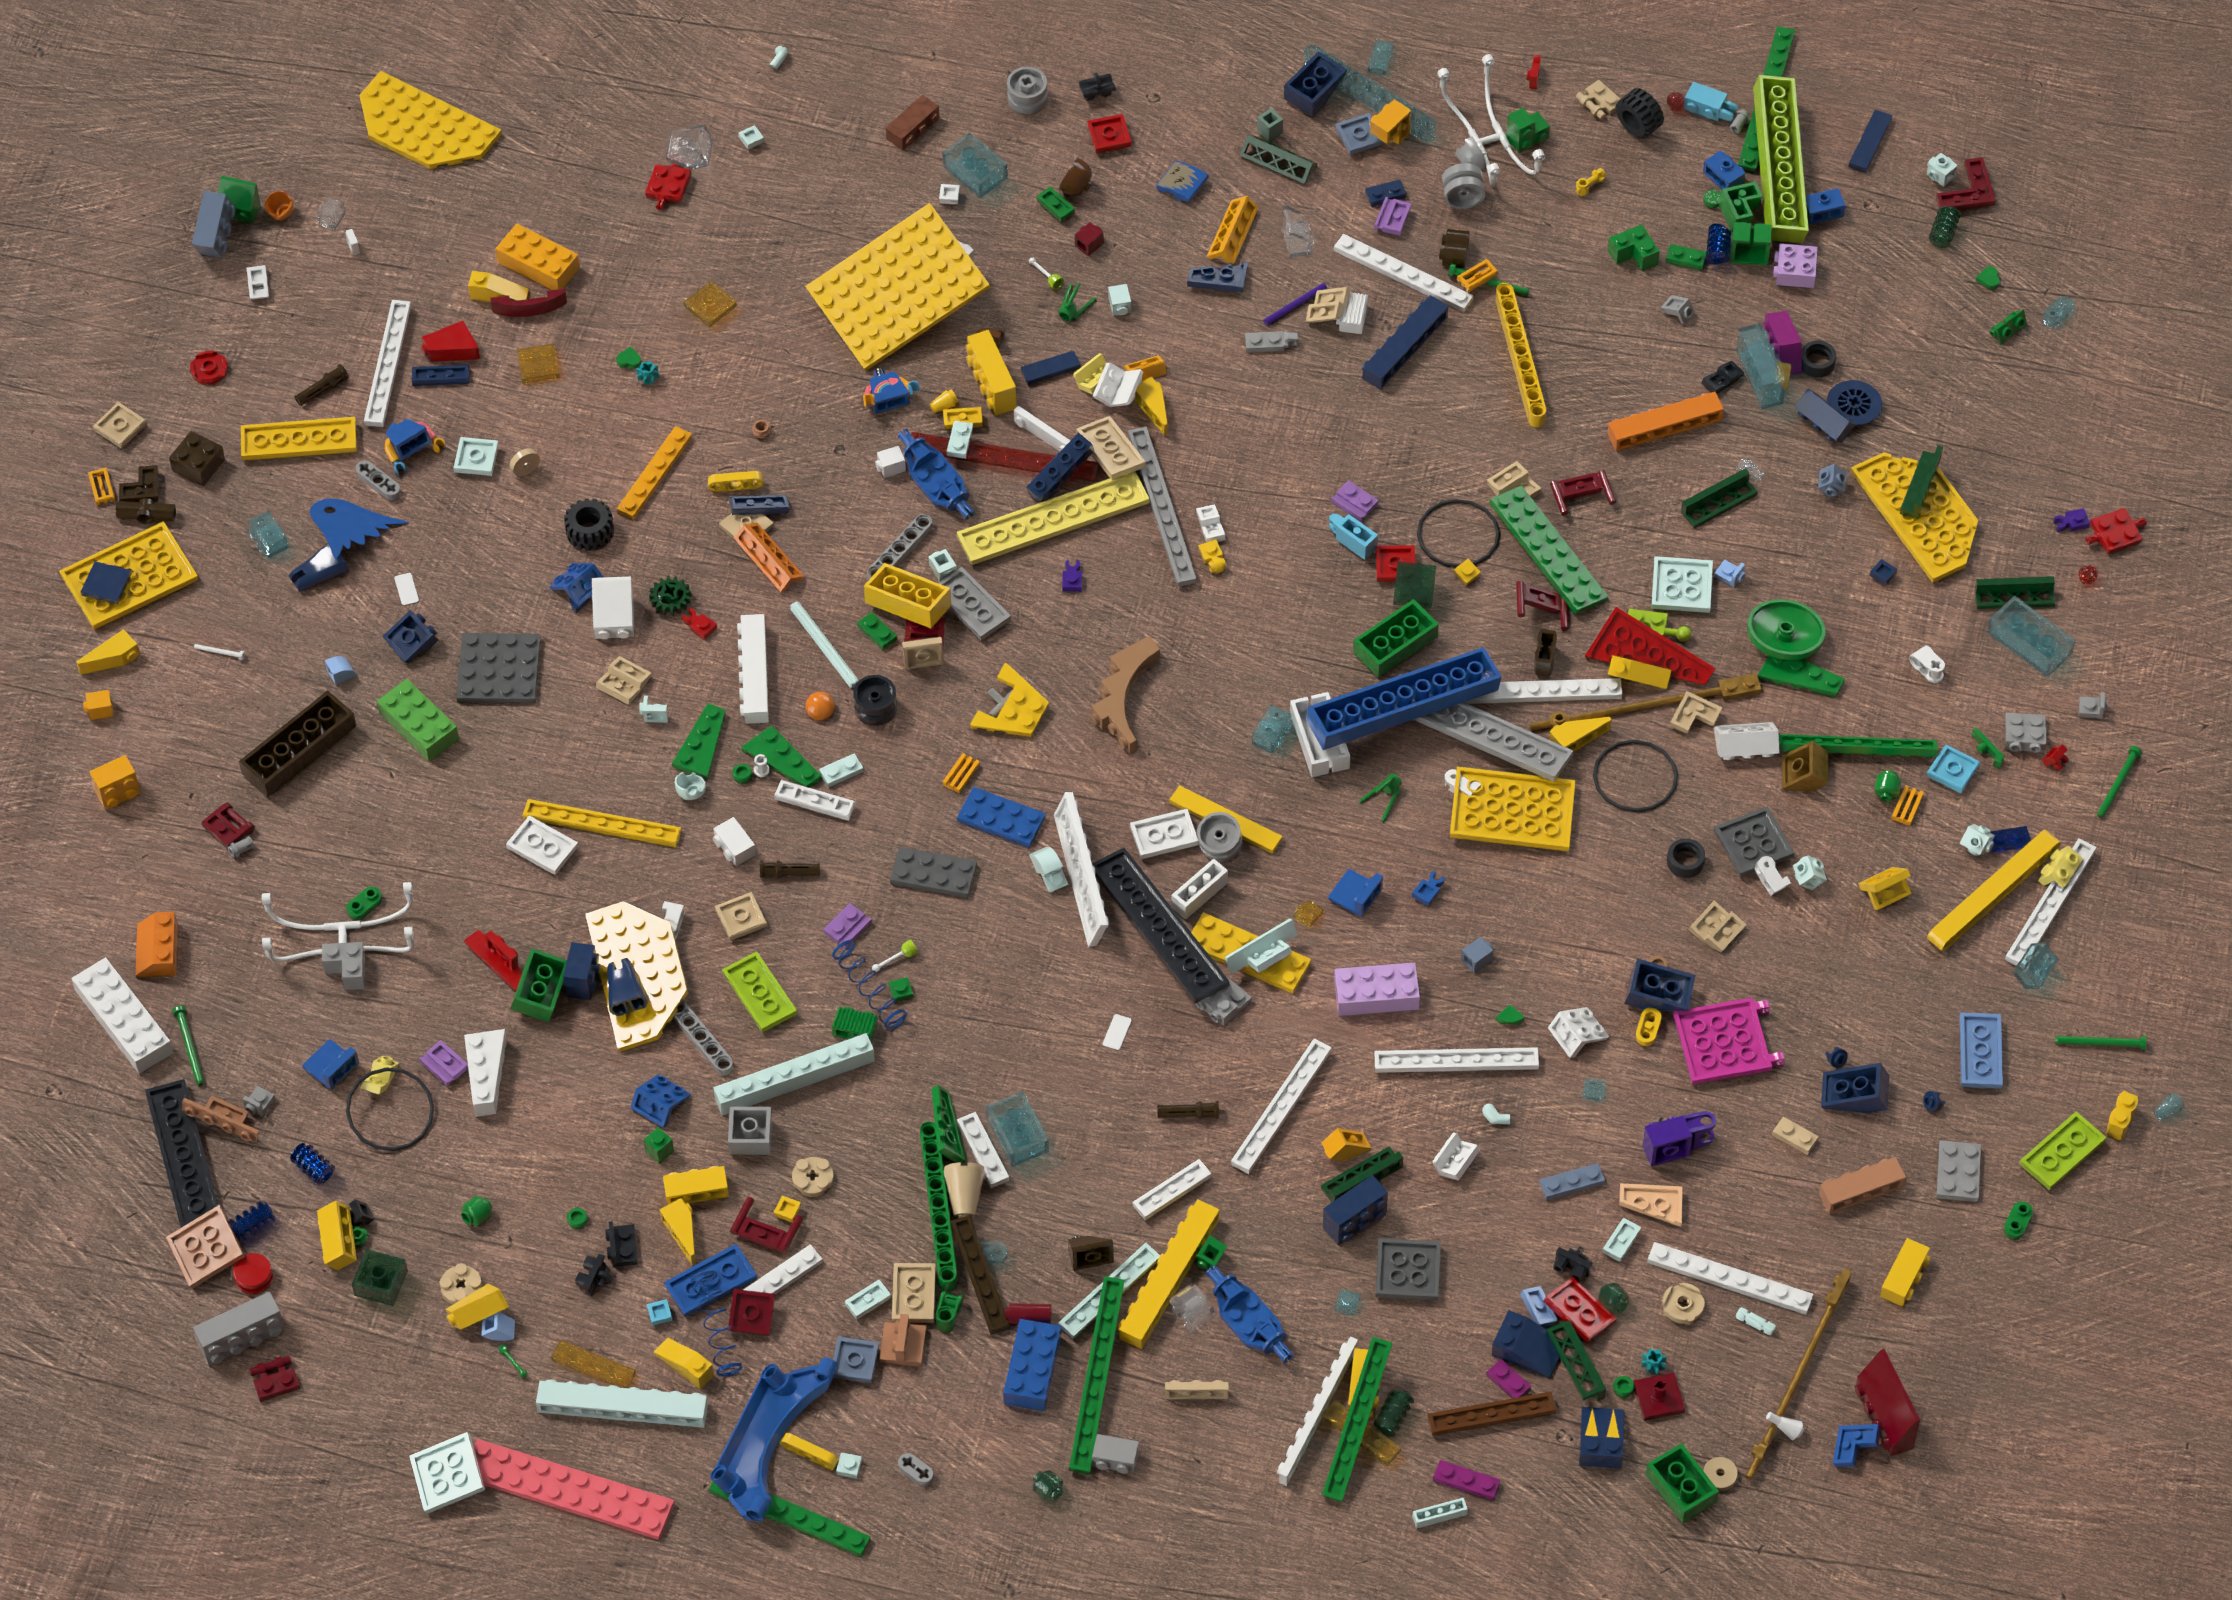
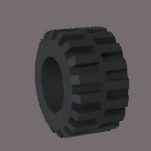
[1615,88,1664,139]
[564,498,614,551]

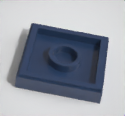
[81,561,132,604]

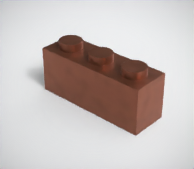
[885,95,940,150]

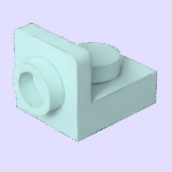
[639,696,668,723]

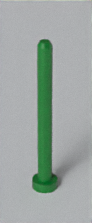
[1448,264,1530,296]
[2097,746,2143,818]
[172,1005,204,1086]
[2055,1036,2146,1050]

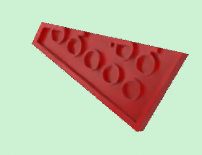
[1585,607,1716,685]

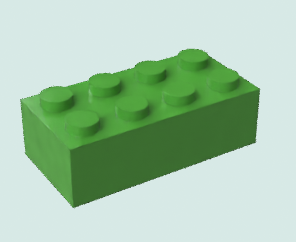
[377,679,459,762]

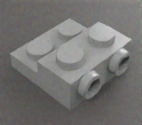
[2004,712,2046,753]
[1195,976,1252,1026]

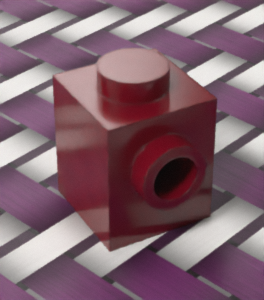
[1075,222,1104,256]

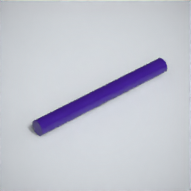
[1263,283,1327,326]

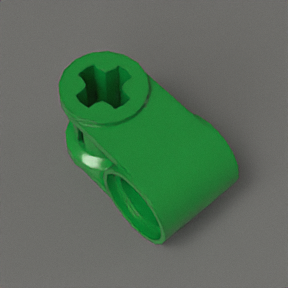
[936,1291,964,1333]

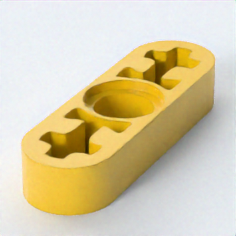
[708,471,764,492]
[780,1433,839,1470]

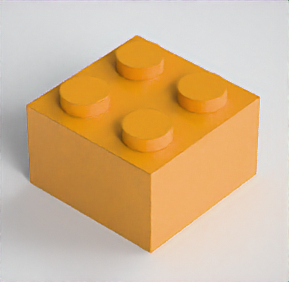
[89,755,141,810]

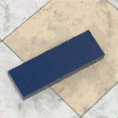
[1021,350,1081,385]
[412,365,470,386]
[729,495,789,515]

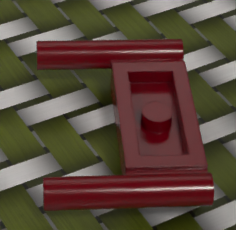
[1550,470,1616,516]
[1516,581,1569,631]
[730,1197,803,1254]

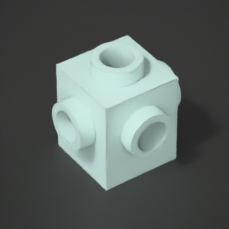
[1927,153,1958,187]
[1960,824,1995,856]
[1793,855,1827,890]

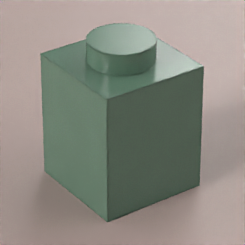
[1257,108,1283,142]

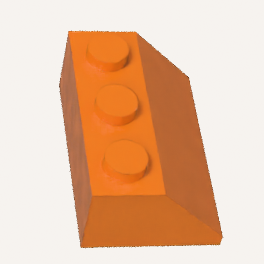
[135,911,178,978]

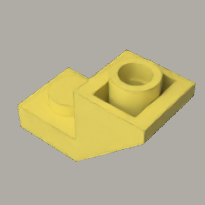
[361,1056,399,1095]

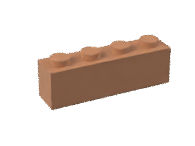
[1819,1157,1906,1214]

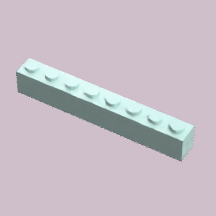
[713,1033,875,1116]
[536,1380,708,1428]

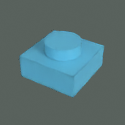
[647,1299,672,1326]

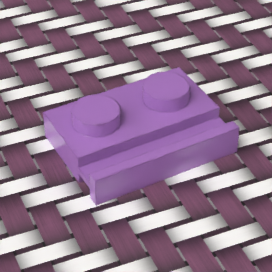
[1374,197,1411,236]
[1331,480,1379,522]
[823,903,872,949]
[419,1040,468,1087]

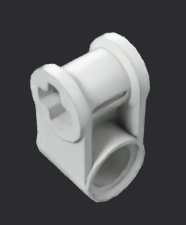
[1909,645,1945,683]

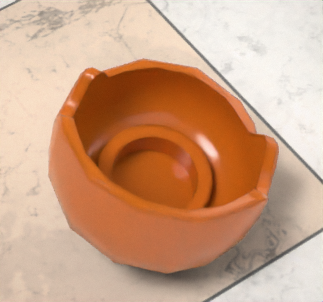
[264,191,294,221]
[805,691,835,721]

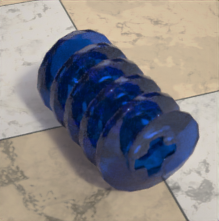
[1705,223,1732,265]
[290,1143,335,1185]
[229,1200,276,1240]

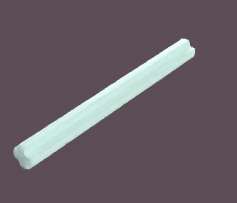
[790,601,859,688]

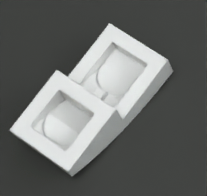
[247,265,269,300]
[1196,504,1226,543]

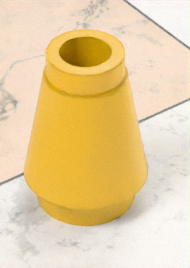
[929,389,959,414]

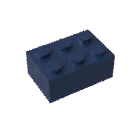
[1323,1175,1388,1245]

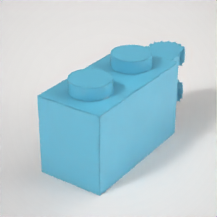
[1684,82,1738,121]
[1329,513,1378,560]

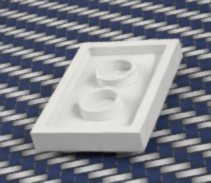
[1130,809,1198,859]
[506,816,578,875]

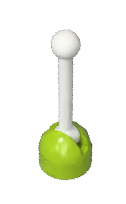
[1029,258,1064,290]
[872,939,918,972]

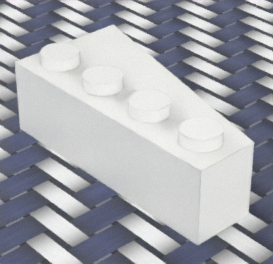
[464,1029,507,1117]

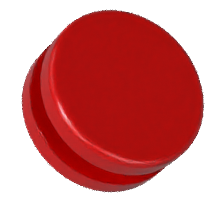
[233,1253,273,1294]

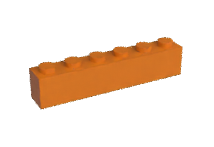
[1607,392,1724,451]

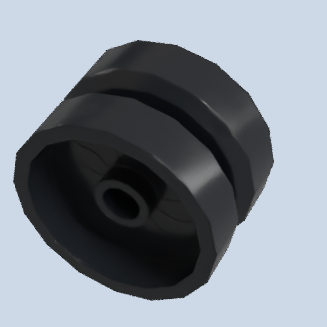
[853,675,897,726]

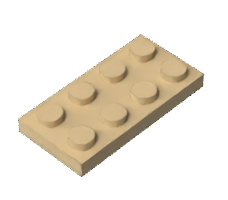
[1076,416,1146,480]

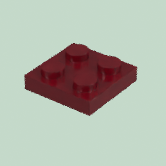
[728,1289,776,1336]

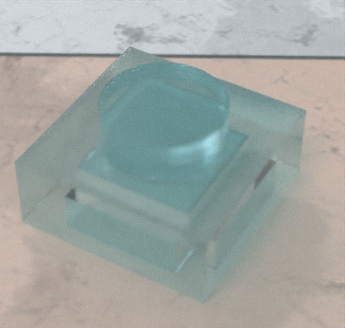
[1335,1289,1360,1315]

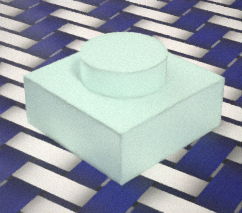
[739,125,764,149]
[836,1453,862,1479]

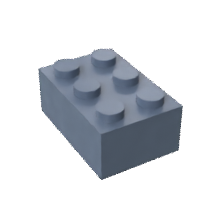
[192,191,235,258]

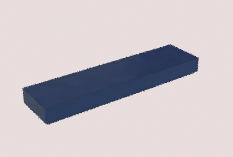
[1848,110,1892,173]

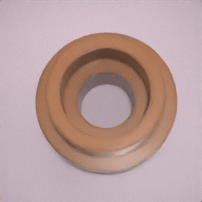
[752,420,771,438]

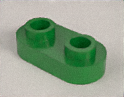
[346,887,382,920]
[2003,1201,2033,1240]

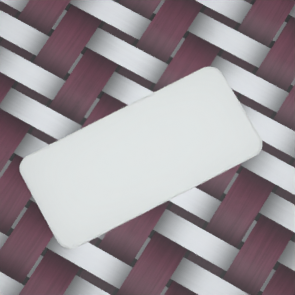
[394,573,419,605]
[1103,1014,1131,1050]

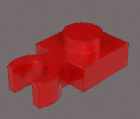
[1526,55,1541,89]
[682,608,717,640]

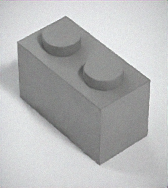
[1092,1434,1139,1474]

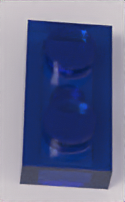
[1990,826,2031,853]

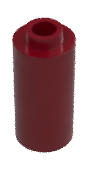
[1005,1303,1052,1324]

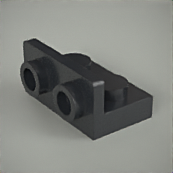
[605,1221,638,1267]

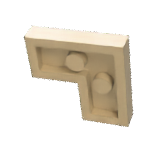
[1669,691,1722,734]

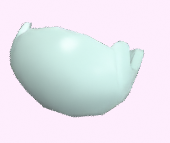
[675,772,706,800]

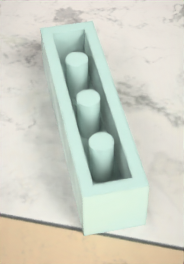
[1412,1498,1468,1529]

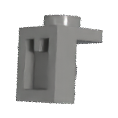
[1661,295,1694,324]
[2078,692,2108,719]
[243,1086,276,1117]

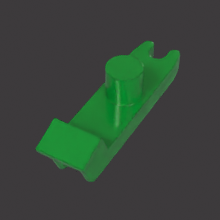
[1971,727,2005,769]

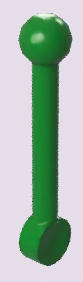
[499,1345,527,1378]

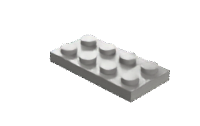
[938,567,1011,641]

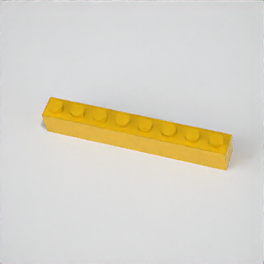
[1118,1199,1220,1350]

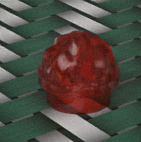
[1667,92,1685,111]
[2078,565,2098,585]

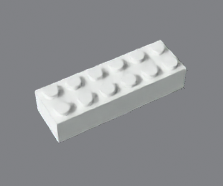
[71,957,173,1074]

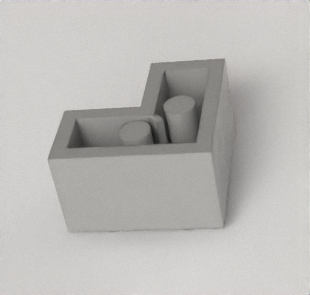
[322,942,365,990]

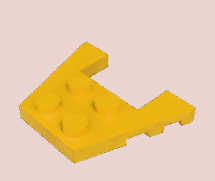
[970,663,1049,737]

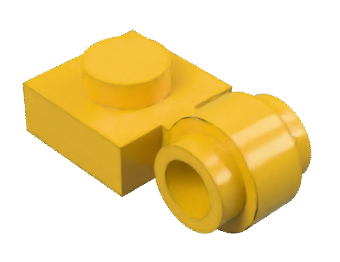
[1198,540,1227,574]

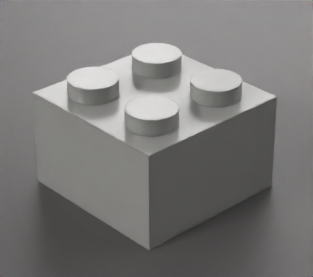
[728,1107,772,1155]

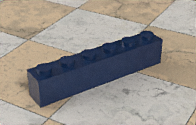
[1362,295,1448,390]

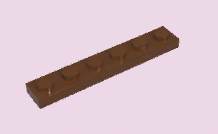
[1427,1392,1556,1436]

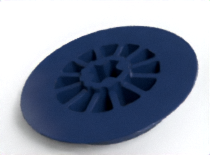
[1827,380,1882,425]

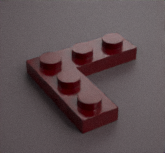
[1936,157,1996,212]

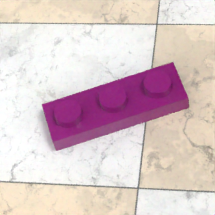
[1433,1460,1500,1501]

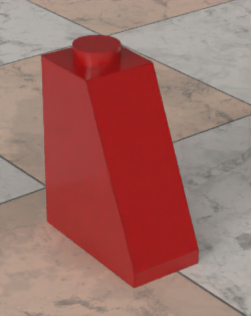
[421,320,480,362]

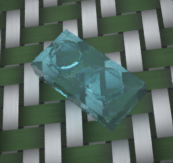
[1367,40,1394,75]

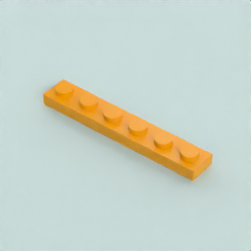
[617,426,692,521]

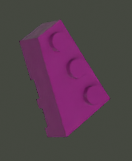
[1762,311,1802,377]

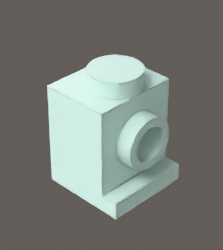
[929,549,957,582]

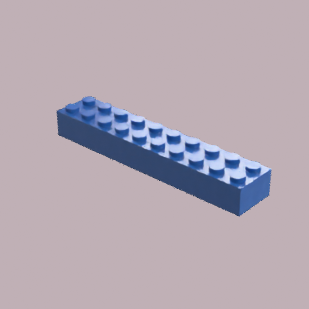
[1306,647,1502,750]

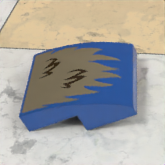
[1156,161,1209,202]

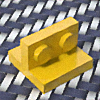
[1858,867,1912,910]

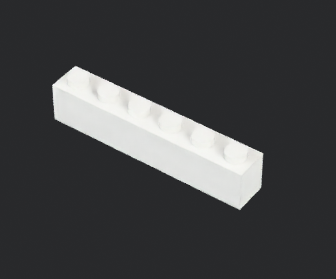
[737,614,769,724]

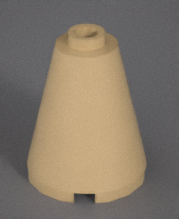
[944,1163,985,1218]

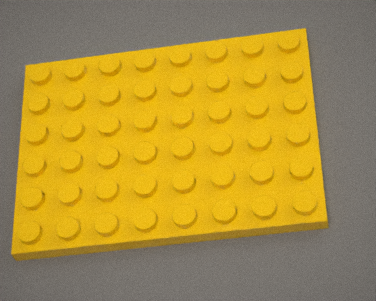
[805,203,991,371]

